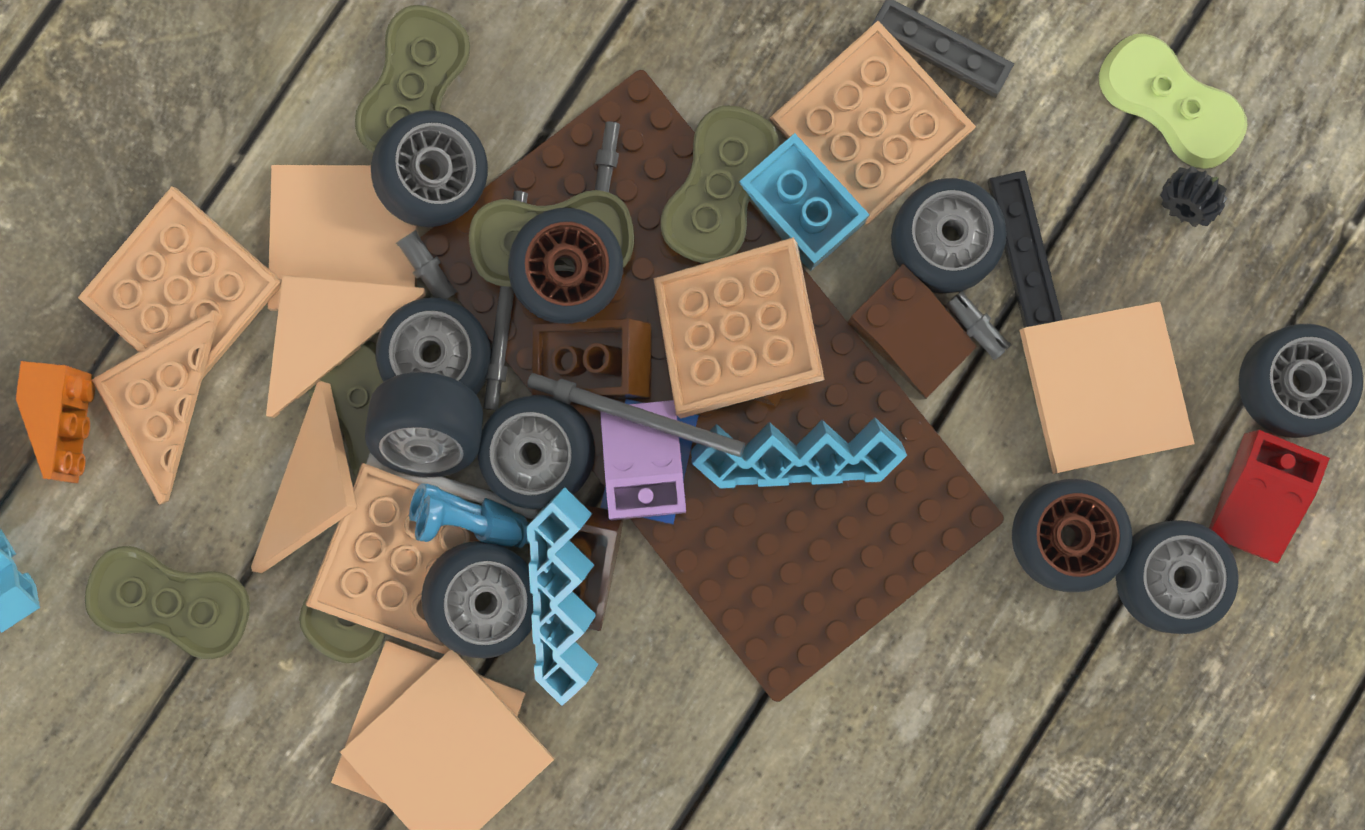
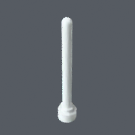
[366,453,540,519]

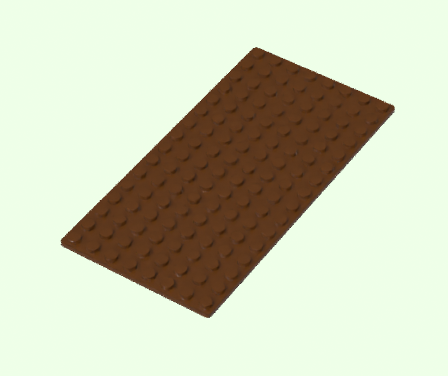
[420,70,1004,702]

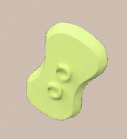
[1098,33,1248,169]

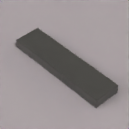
[871,0,1015,98]

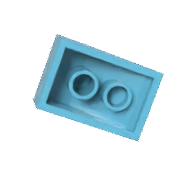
[739,133,869,271]

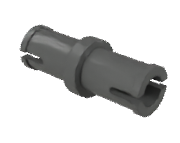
[396,230,457,299]
[944,291,1011,360]

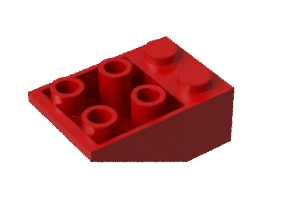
[1209,430,1330,564]

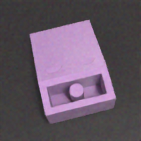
[600,400,686,520]

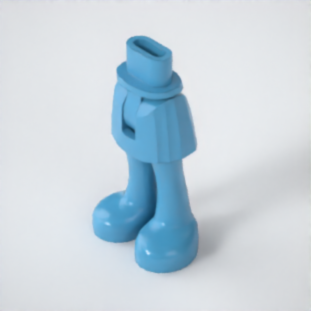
[409,483,530,548]

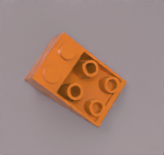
[16,361,95,483]

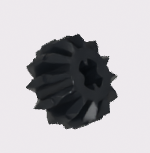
[1160,166,1228,227]

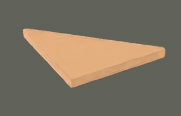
[266,275,426,418]
[92,310,220,504]
[251,381,357,573]

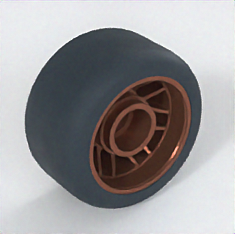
[508,208,623,324]
[1012,479,1132,592]

